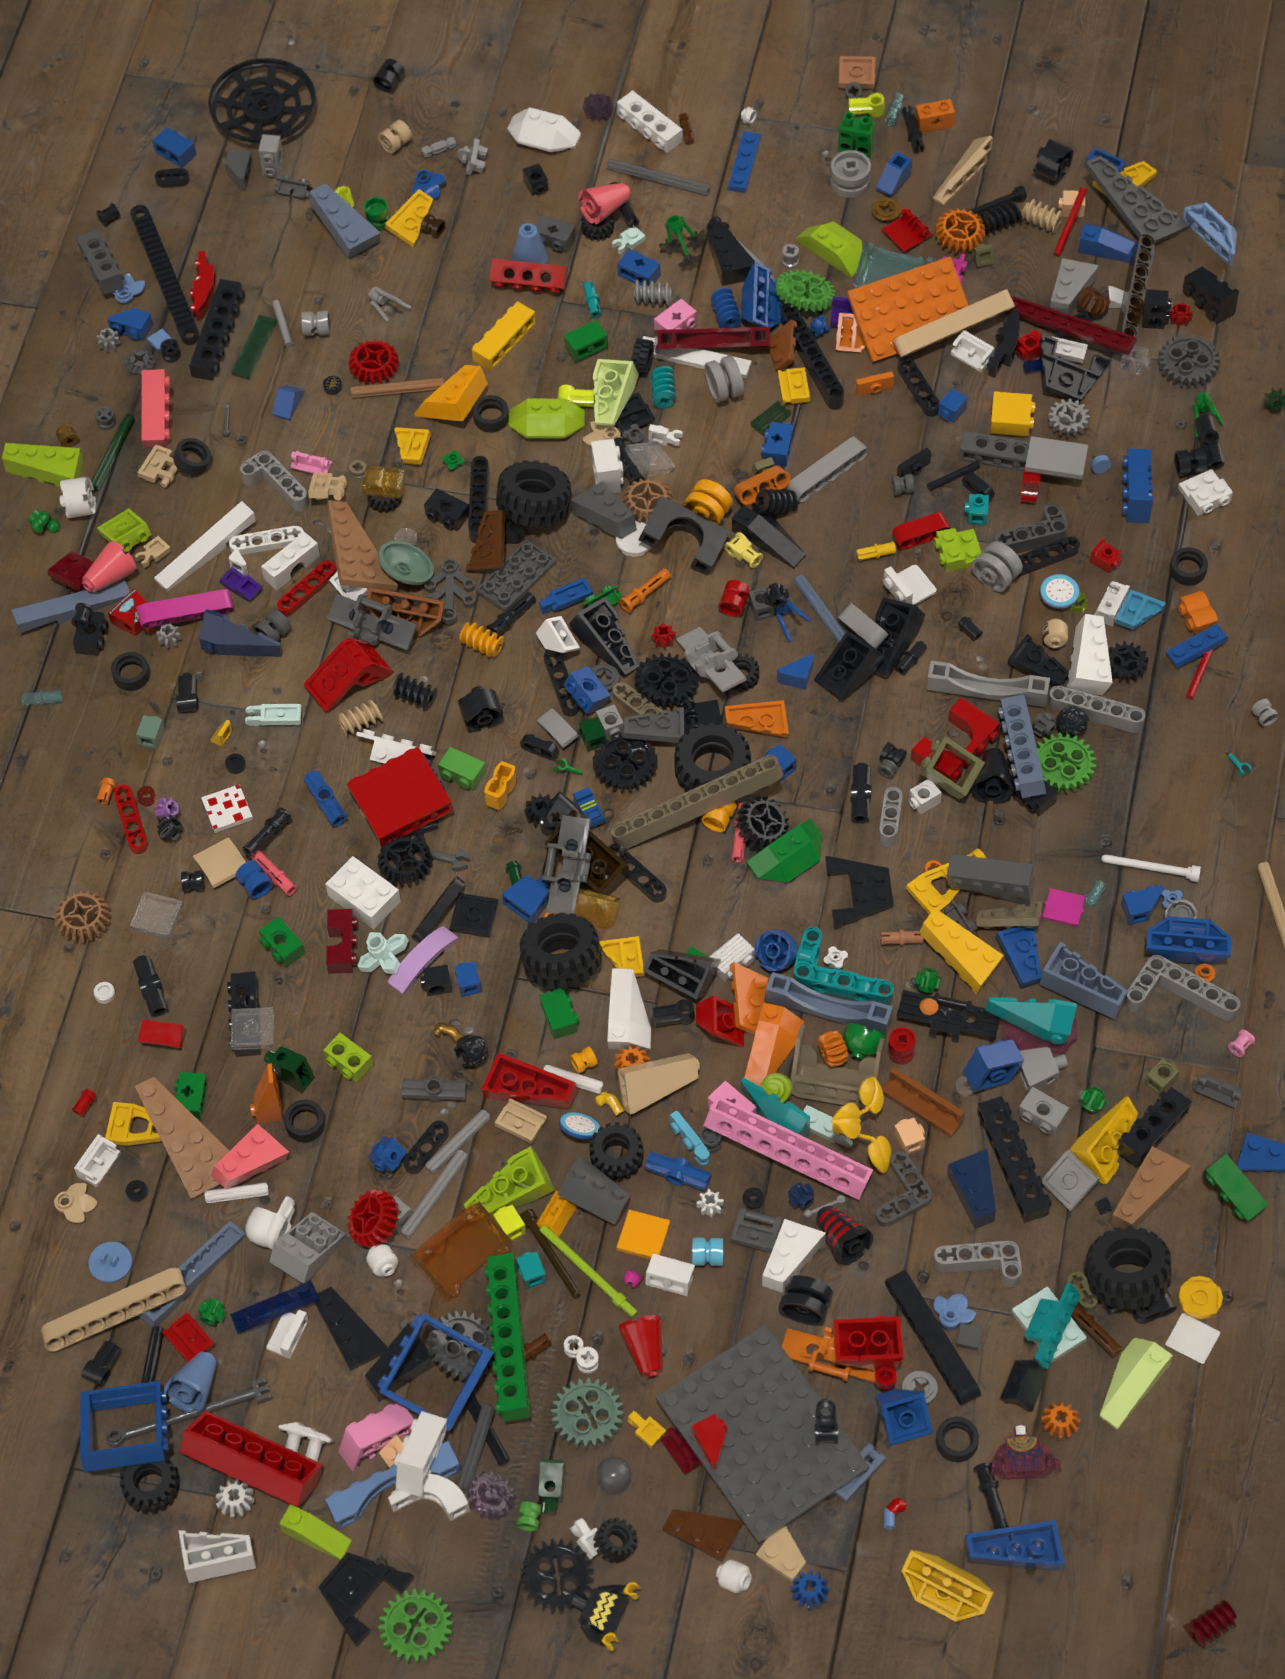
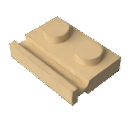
[495,1098,547,1144]

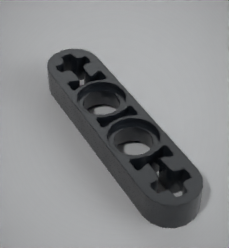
[897,357,940,417]
[1018,536,1080,576]
[544,650,579,717]
[608,844,667,903]
[412,876,465,943]

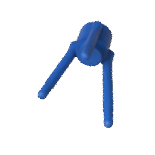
[774,598,811,642]

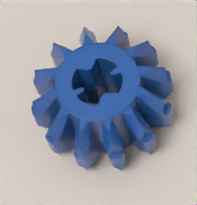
[790,1569,830,1610]

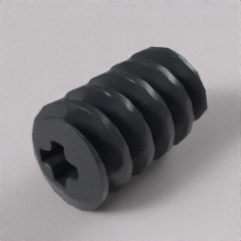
[980,201,1022,235]
[755,489,798,514]
[393,672,437,710]

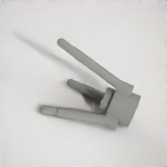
[369,286,411,322]

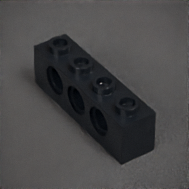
[227,971,261,1057]
[1117,1087,1192,1167]

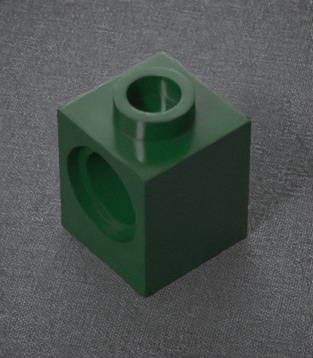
[579,716,606,752]

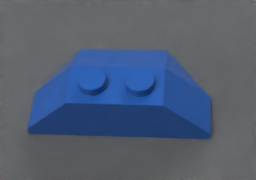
[741,262,781,328]
[1146,916,1232,964]

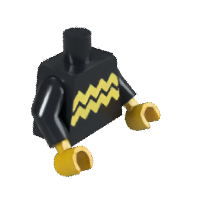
[570,1582,641,1651]

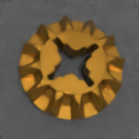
[872,197,901,222]

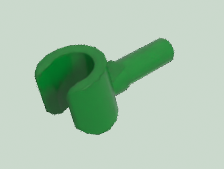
[553,758,583,775]

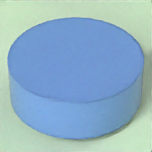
[1091,455,1111,474]

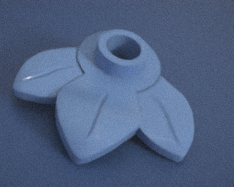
[111,273,145,303]
[933,1294,976,1330]

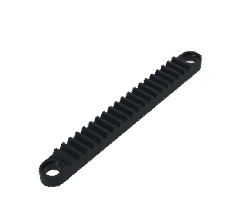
[130,205,199,345]

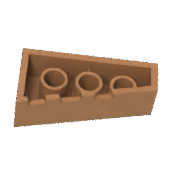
[1110,1146,1191,1229]

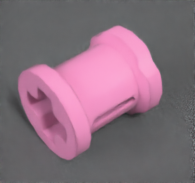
[1228,1029,1255,1058]

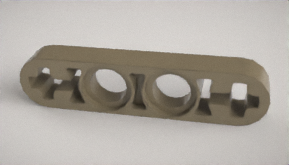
[612,682,662,715]

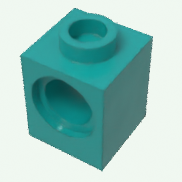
[516,1251,547,1290]

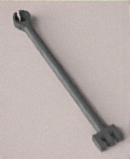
[106,1378,272,1448]

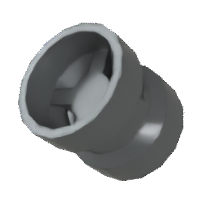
[891,473,914,496]
[700,1127,722,1154]

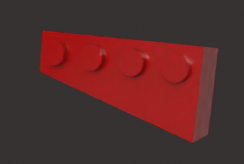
[481,1052,578,1109]

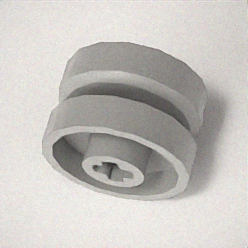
[830,150,871,198]
[704,355,744,403]
[972,541,1023,592]

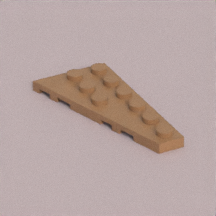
[326,500,398,591]
[135,1077,229,1200]

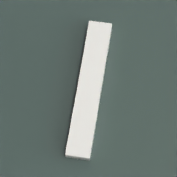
[643,336,751,379]

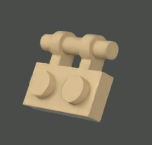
[137,444,179,488]
[309,473,347,501]

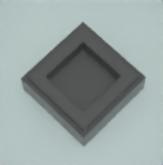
[956,1323,982,1351]

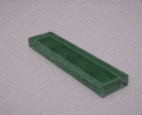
[231,315,277,380]

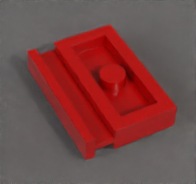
[162,1312,215,1363]

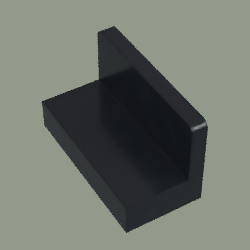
[1000,1360,1047,1412]

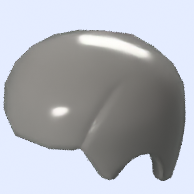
[1165,899,1197,919]

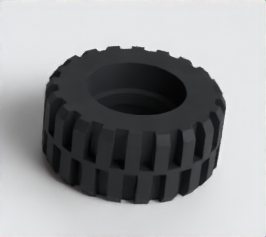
[496,460,571,528]
[674,723,751,792]
[519,912,602,990]
[1086,1226,1172,1310]

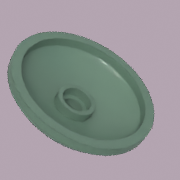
[378,541,434,585]

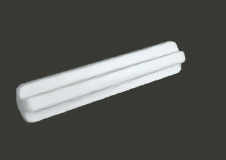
[543,1065,604,1094]
[205,1183,269,1203]

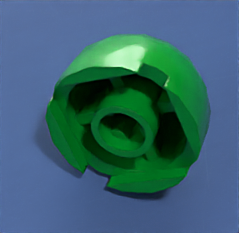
[843,1023,886,1060]

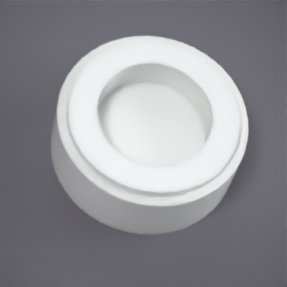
[94,982,115,1004]

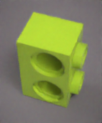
[323,1033,373,1083]

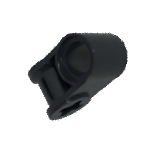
[539,791,576,831]
[1133,1291,1177,1324]
[815,1399,838,1444]

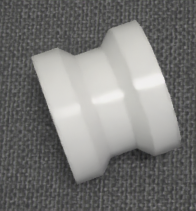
[576,1347,599,1374]

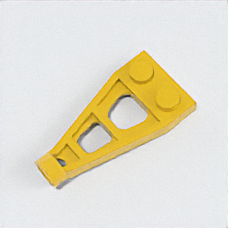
[906,849,986,915]
[105,1102,161,1146]

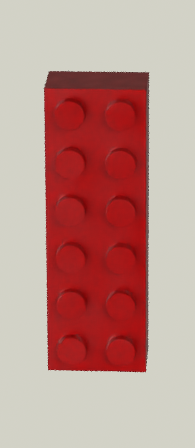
[179,1410,323,1507]

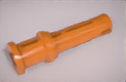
[619,568,671,613]

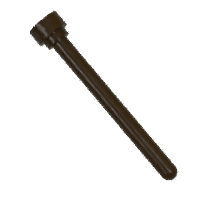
[519,1209,580,1298]

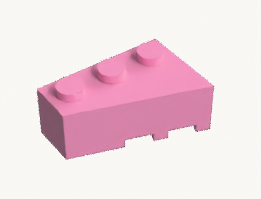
[338,1403,414,1472]

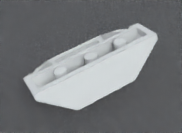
[507,107,581,152]

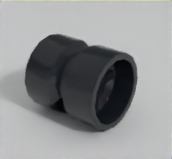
[373,58,405,93]
[1174,447,1207,476]

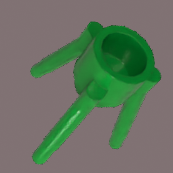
[1193,392,1225,438]

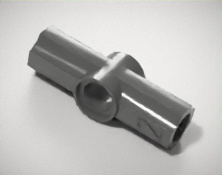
[402,1076,467,1103]

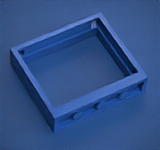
[377,1313,493,1431]
[80,1381,169,1472]

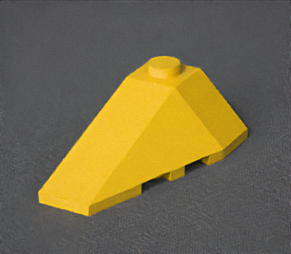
[1069,1097,1138,1184]

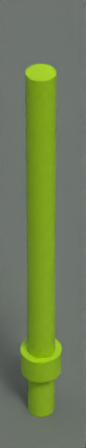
[539,1225,638,1318]

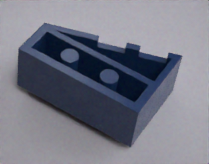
[947,1149,996,1229]

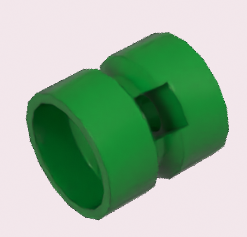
[364,197,389,232]

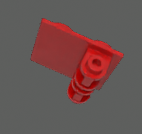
[881,208,933,252]

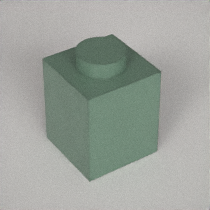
[136,715,165,749]

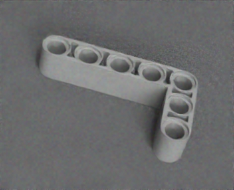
[1125,955,1240,1021]

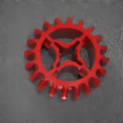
[348,339,399,385]
[347,1189,400,1248]

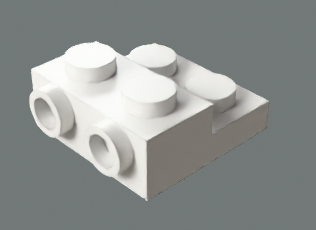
[1178,469,1233,516]

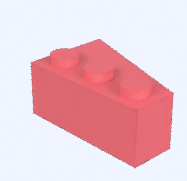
[211,1124,289,1190]

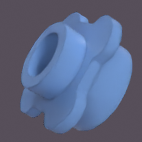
[1162,890,1183,908]

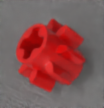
[1169,302,1193,326]
[651,623,676,649]

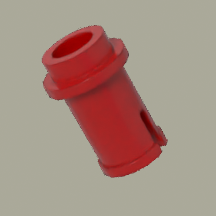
[72,1088,96,1117]

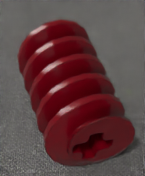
[1185,1600,1237,1648]

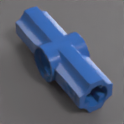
[303,770,347,827]
[645,1151,712,1191]

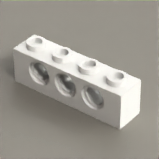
[617,91,683,153]

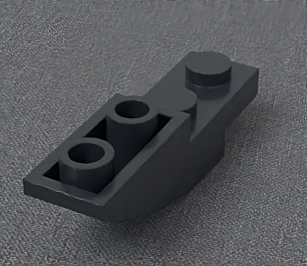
[987,308,1020,378]

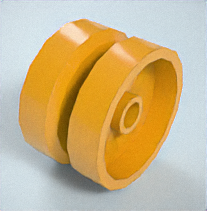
[683,479,733,525]

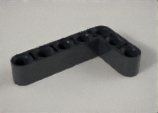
[468,456,525,544]

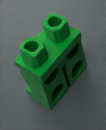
[837,112,876,159]

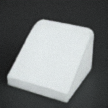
[1107,286,1124,308]
[229,548,248,576]

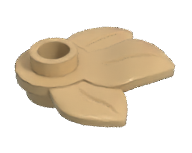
[582,421,621,446]
[54,1183,98,1223]

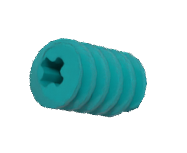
[651,366,676,409]

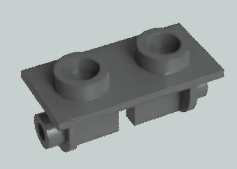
[274,175,314,199]
[944,899,979,937]
[1195,1074,1243,1108]

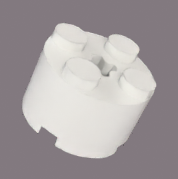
[60,477,96,518]

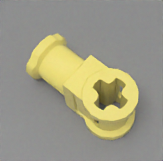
[723,532,763,568]

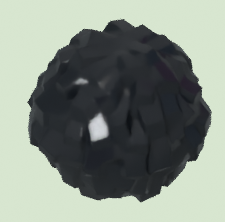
[1056,705,1089,736]
[454,1035,488,1068]

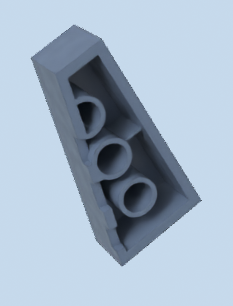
[309,183,380,259]
[1040,941,1128,1020]

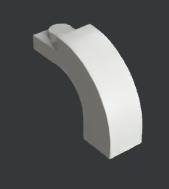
[388,1474,470,1521]

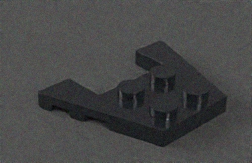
[1040,334,1110,402]
[825,856,894,930]
[318,1552,414,1647]

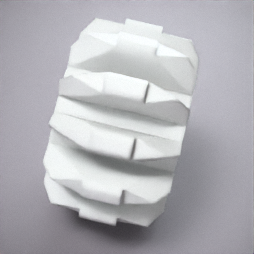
[216,1479,255,1519]

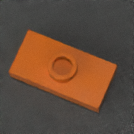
[856,372,894,397]

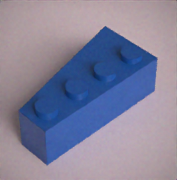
[1122,448,1153,523]
[964,1520,1065,1571]

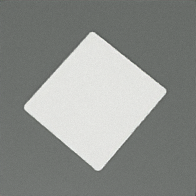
[1165,1313,1220,1364]

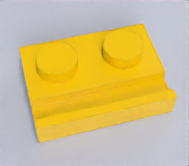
[778,367,810,405]

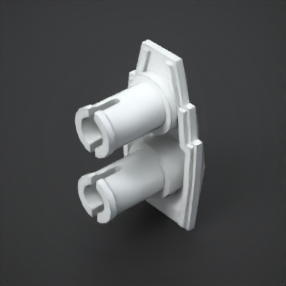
[278,1422,334,1462]

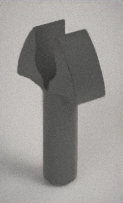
[432,849,470,872]

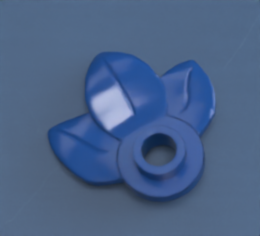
[412,170,446,200]

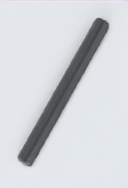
[607,158,710,195]

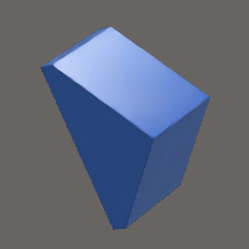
[272,385,305,421]
[777,654,814,690]

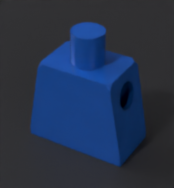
[502,875,551,924]

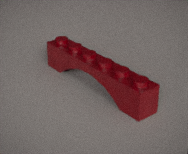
[654,327,770,349]

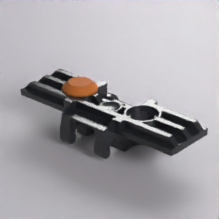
[897,990,1001,1042]

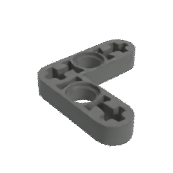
[876,1151,932,1227]

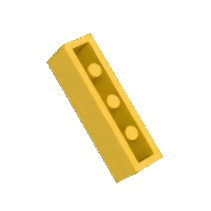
[472,301,536,372]

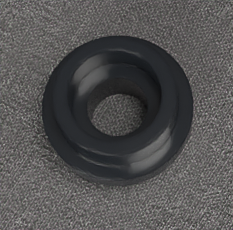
[125,1180,147,1201]
[743,1188,764,1209]

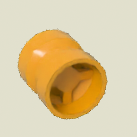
[570,1046,598,1074]

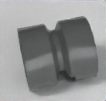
[254,609,291,641]

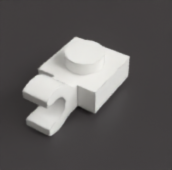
[648,424,683,446]
[570,1518,602,1560]

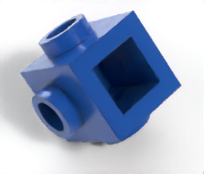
[368,1137,407,1172]

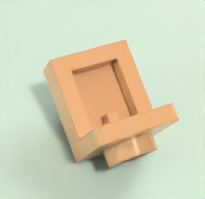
[379,1435,406,1468]

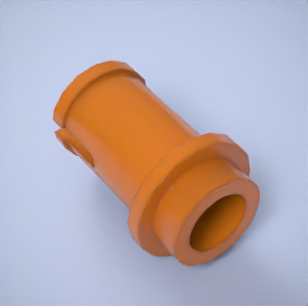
[96,778,116,805]

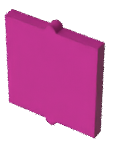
[1042,888,1085,927]

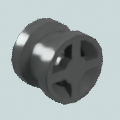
[95,406,116,430]

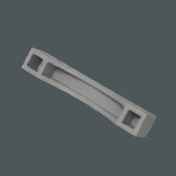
[927,661,1050,707]

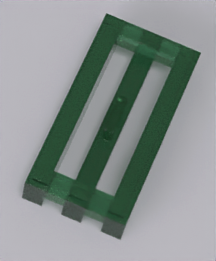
[751,401,791,436]

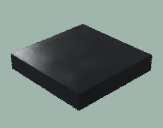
[449,893,499,938]

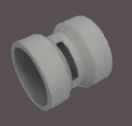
[1251,699,1279,727]

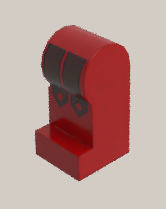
[1021,465,1041,504]

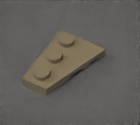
[976,901,1043,929]

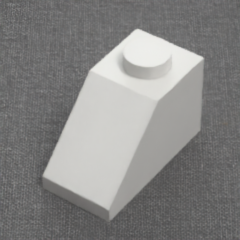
[536,616,580,653]

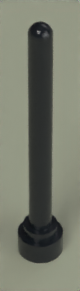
[950,185,1027,226]

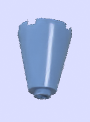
[512,223,549,274]
[164,1352,217,1413]

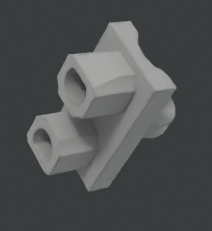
[457,138,488,176]

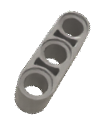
[838,603,889,649]
[879,787,903,847]

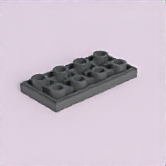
[476,540,556,613]

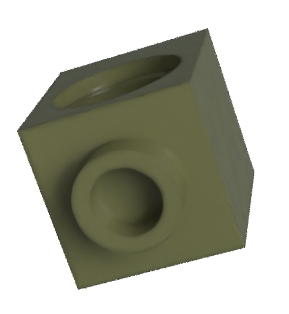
[1145,1058,1179,1095]

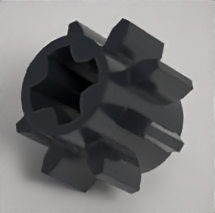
[764,583,789,608]
[157,816,182,841]

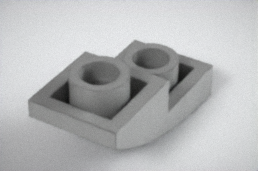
[537,708,578,748]

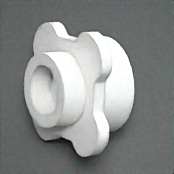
[824,946,848,969]

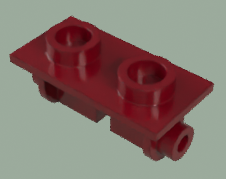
[660,1427,702,1475]

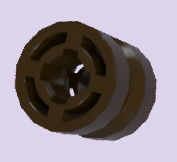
[421,213,446,237]

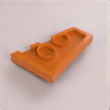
[725,700,789,738]
[730,962,769,1035]

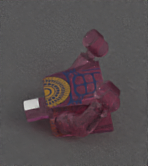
[991,1426,1061,1480]

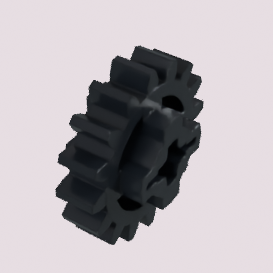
[1109,641,1148,683]

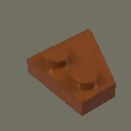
[768,320,797,371]

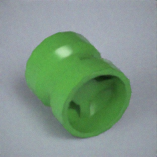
[516,1502,542,1532]

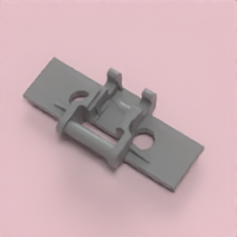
[676,627,747,692]

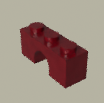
[326,909,358,974]

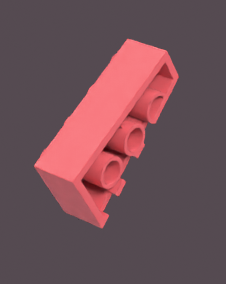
[142,369,170,448]

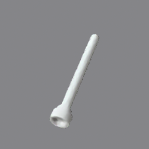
[1101,855,1201,883]

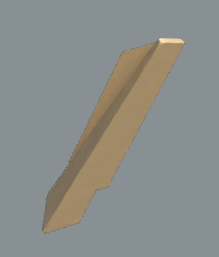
[933,136,993,206]

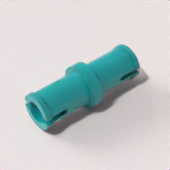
[583,281,602,318]

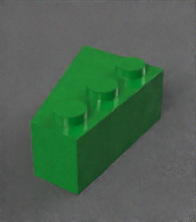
[1205,1153,1269,1221]

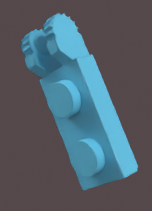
[669,1111,710,1167]

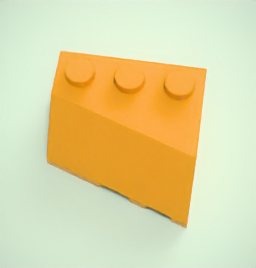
[414,365,488,421]

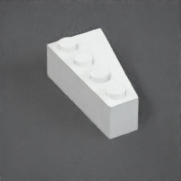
[1067,614,1112,696]

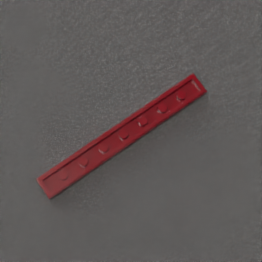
[1004,295,1137,355]

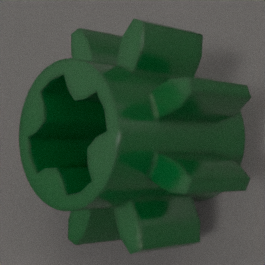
[1264,387,1285,412]

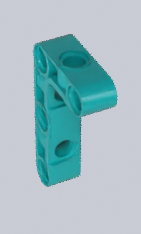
[793,927,894,1005]

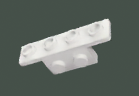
[356,729,436,764]

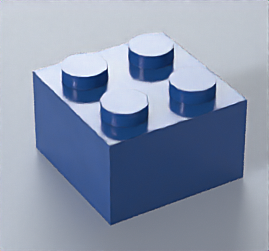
[963,1039,1024,1092]

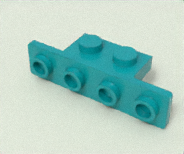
[1024,1283,1080,1369]

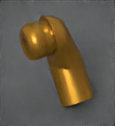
[433,1022,463,1044]

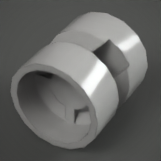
[301,310,330,336]

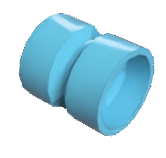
[692,1238,723,1266]

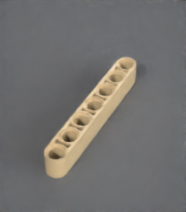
[893,289,1015,358]
[41,1268,186,1351]

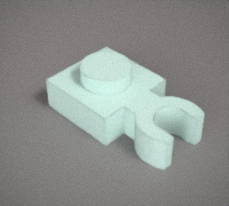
[612,226,646,255]

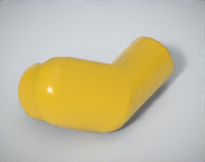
[595,1092,625,1116]

